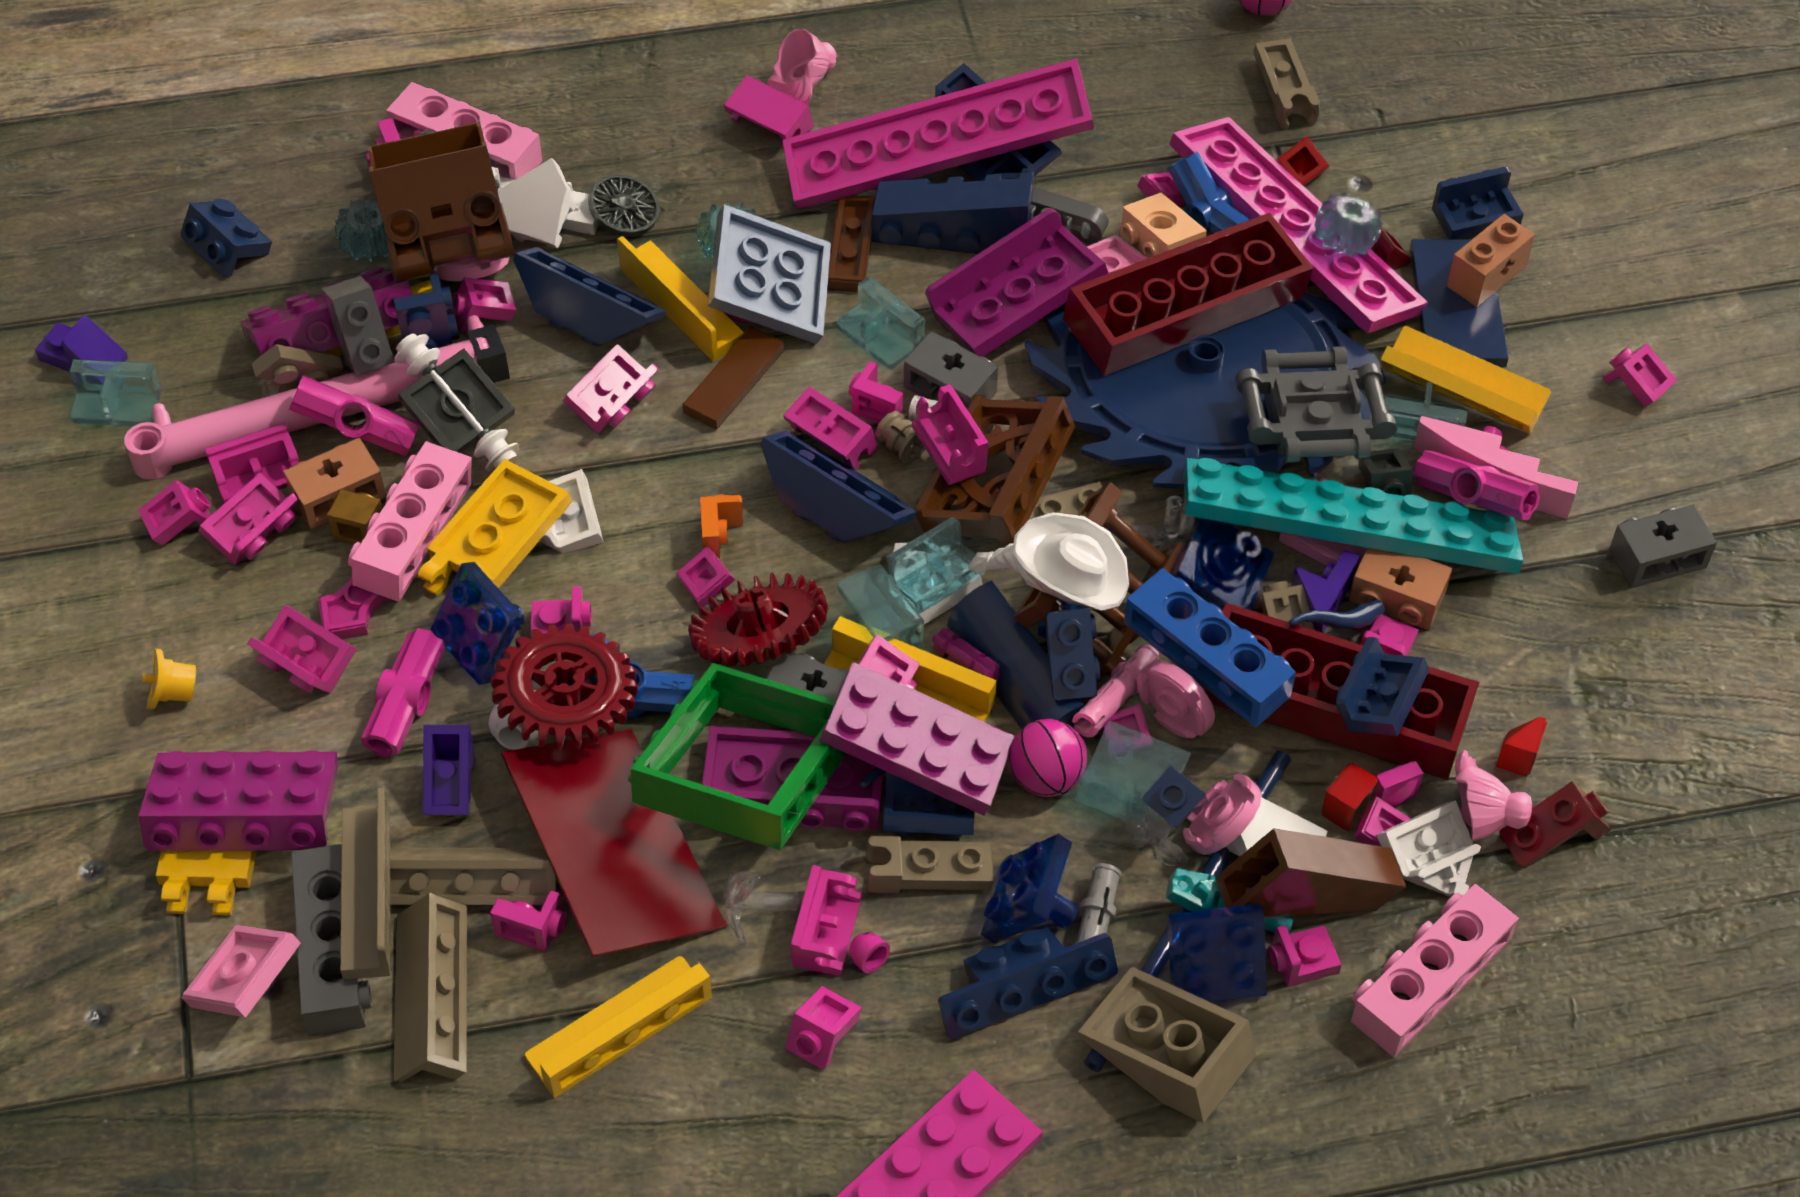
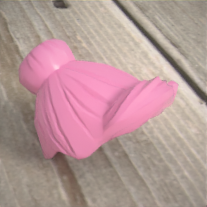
[767,29,837,104]
[1455,750,1532,841]

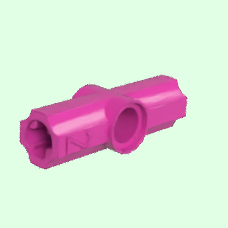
[289,375,419,457]
[1413,450,1540,520]
[361,628,445,758]

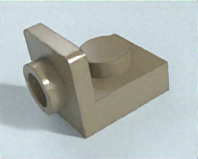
[1252,581,1315,630]

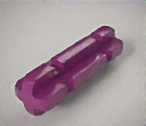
[932,628,1001,680]

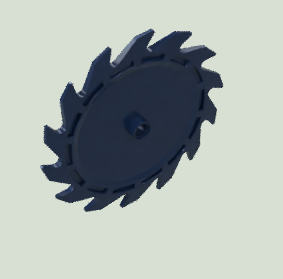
[1025,279,1386,489]

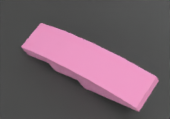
[1413,416,1578,519]

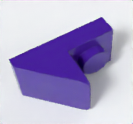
[35,315,128,386]
[1291,550,1360,633]
[423,724,476,815]

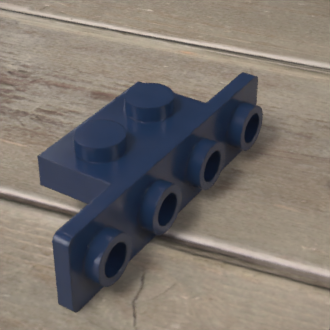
[938,927,1118,1039]

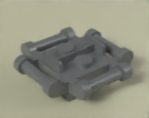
[1235,346,1397,463]

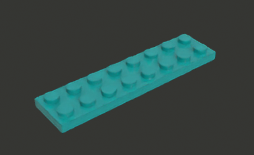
[1183,458,1524,574]

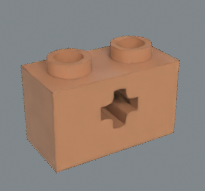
[1447,214,1535,307]
[283,437,387,530]
[1349,548,1453,630]

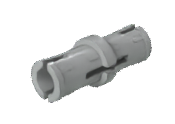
[1074,863,1122,944]

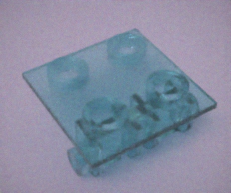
[1074,720,1191,834]

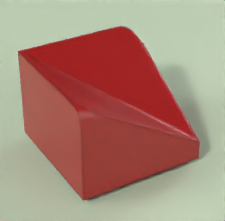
[1276,136,1330,186]
[1496,717,1547,777]
[1322,762,1378,831]

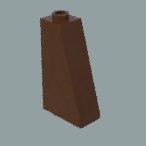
[1215,828,1406,918]

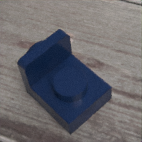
[1143,765,1208,828]

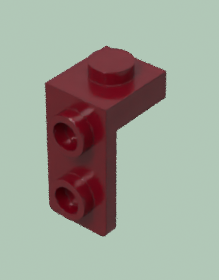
[1499,781,1611,868]

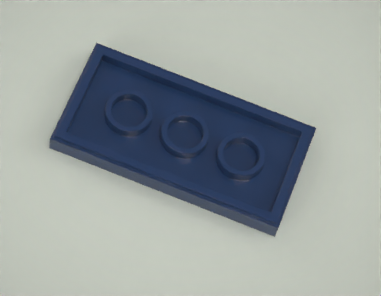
[1410,239,1509,367]

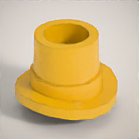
[142,648,196,710]

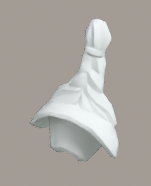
[968,512,1129,610]

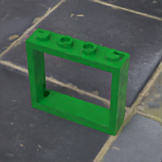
[627,663,847,851]

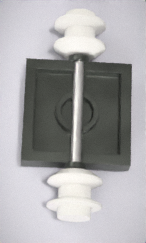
[395,334,519,472]

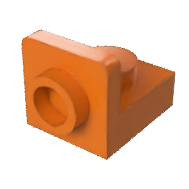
[700,494,743,559]

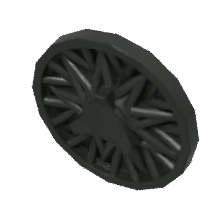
[588,174,660,237]

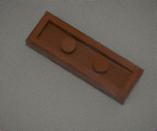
[827,196,876,293]
[683,326,784,430]

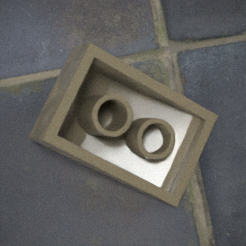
[1078,966,1256,1124]

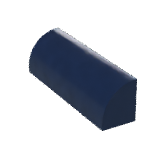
[947,580,1084,729]

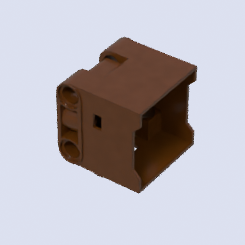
[368,122,515,283]

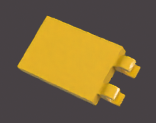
[417,459,572,614]
[155,850,257,916]

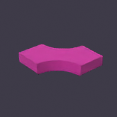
[318,577,389,639]

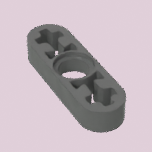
[1031,186,1109,244]

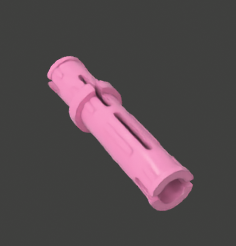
[1072,644,1161,738]

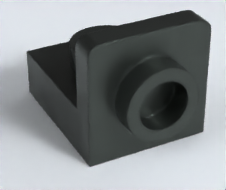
[1358,448,1412,496]

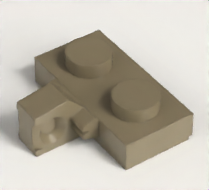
[252,344,343,398]

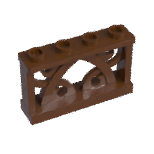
[915,395,1075,545]

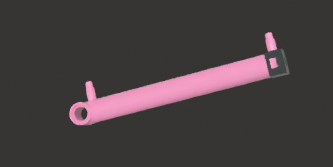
[124,315,510,480]

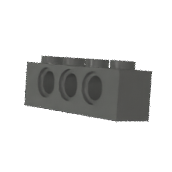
[291,844,372,1036]

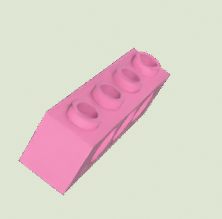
[386,82,543,180]
[348,441,472,602]
[1350,884,1519,1057]

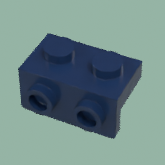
[1432,166,1524,239]
[181,199,272,277]
[393,274,459,350]
[1045,604,1100,700]
[1336,637,1429,736]
[883,772,975,838]

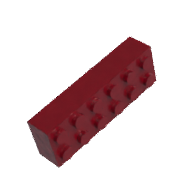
[1063,212,1313,376]
[1197,603,1480,780]

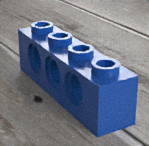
[1124,568,1296,728]

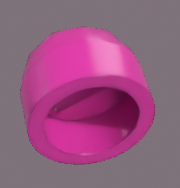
[849,932,890,973]

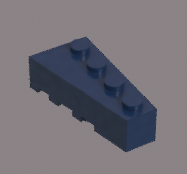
[872,172,1034,254]

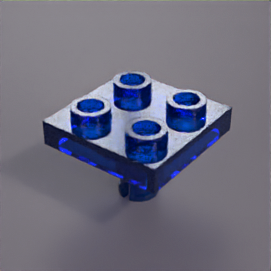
[1172,517,1274,611]
[430,562,524,685]
[981,833,1079,944]
[1168,904,1267,1002]

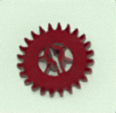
[688,572,829,667]
[491,624,638,751]

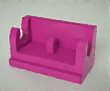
[724,75,814,139]
[912,384,988,485]
[783,386,878,470]
[205,423,299,504]
[791,865,862,976]

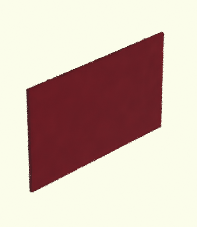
[501,729,727,957]

